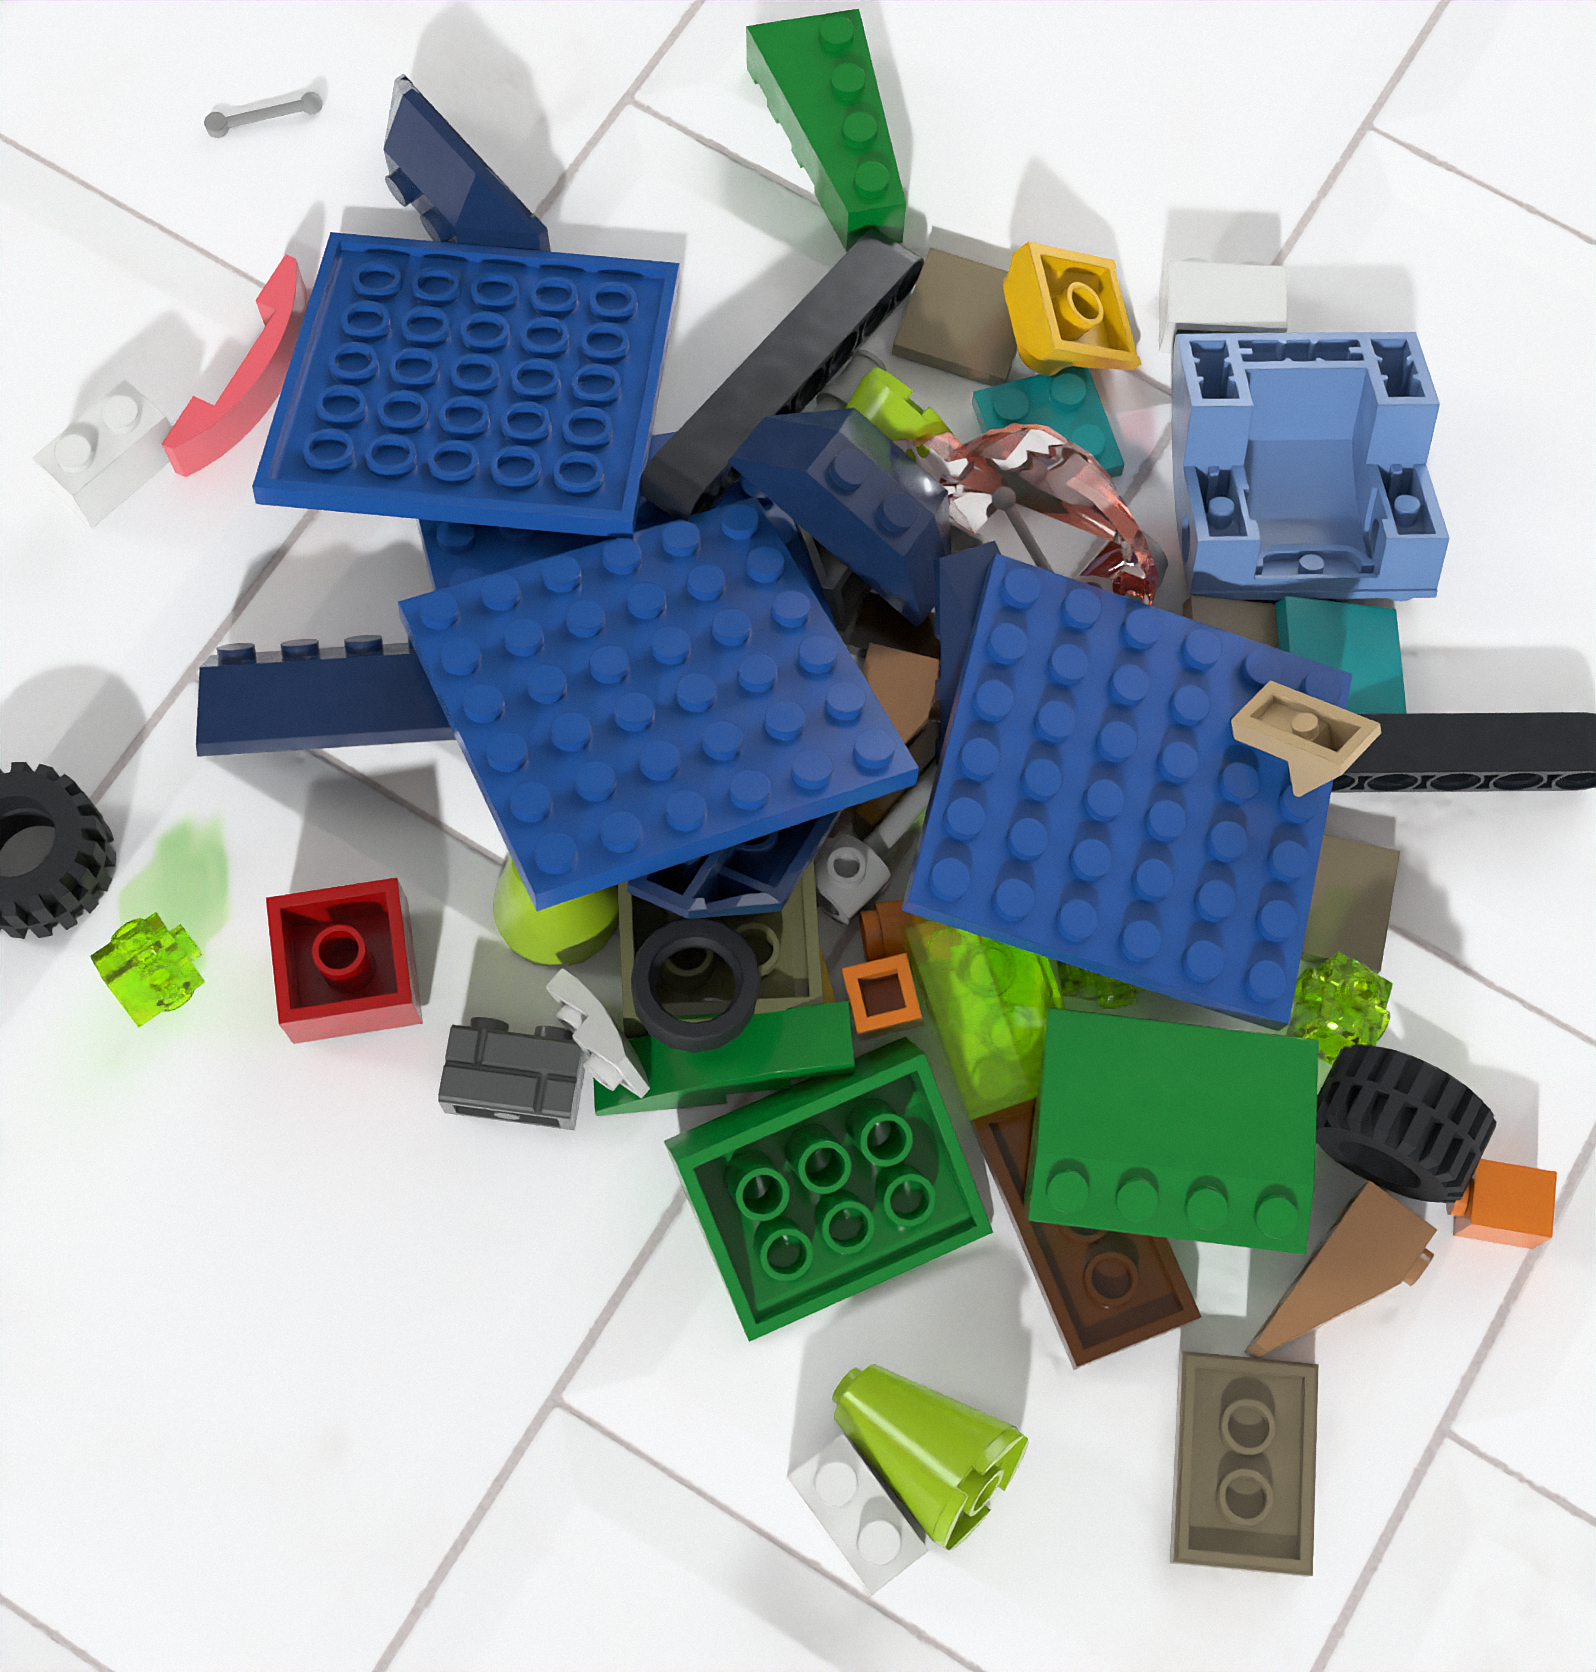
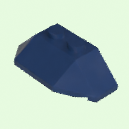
[383,73,551,251]
[727,408,951,627]
[627,810,841,919]

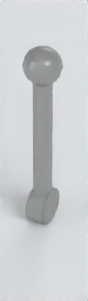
[204,92,323,138]
[992,486,1061,575]

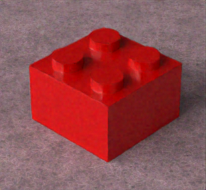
[266,877,423,1044]

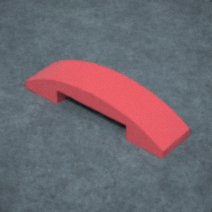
[162,254,307,477]

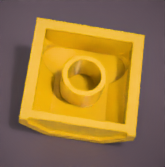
[1003,241,1142,376]

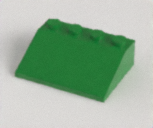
[1023,1007,1319,1255]
[663,1036,994,1342]

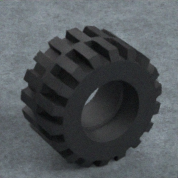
[0,762,116,939]
[1316,1044,1497,1203]

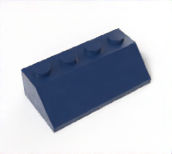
[196,635,456,757]

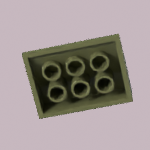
[618,859,823,1038]

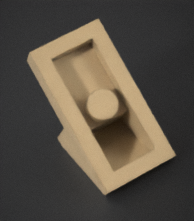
[1231,680,1381,797]

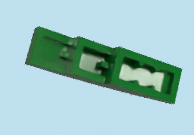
[593,1001,856,1116]

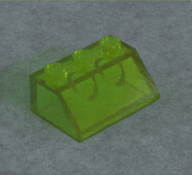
[898,917,1065,1120]

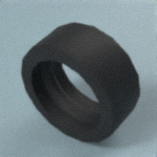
[631,918,760,1053]

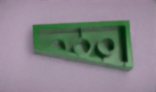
[746,8,906,252]

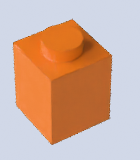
[842,953,925,1041]
[1446,1159,1557,1249]

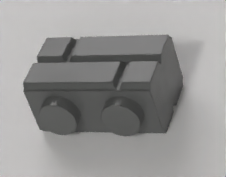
[438,1017,587,1130]

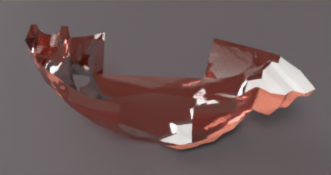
[893,423,1159,605]

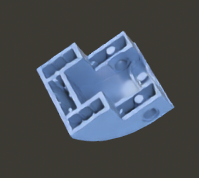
[1172,332,1450,603]

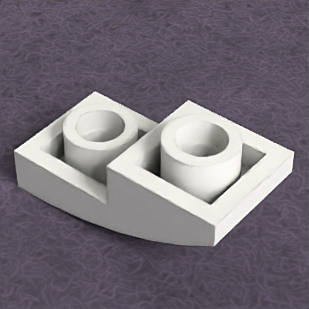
[545,968,650,1098]

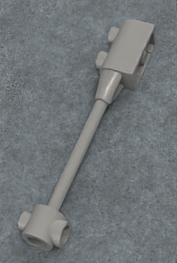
[814,525,1168,925]

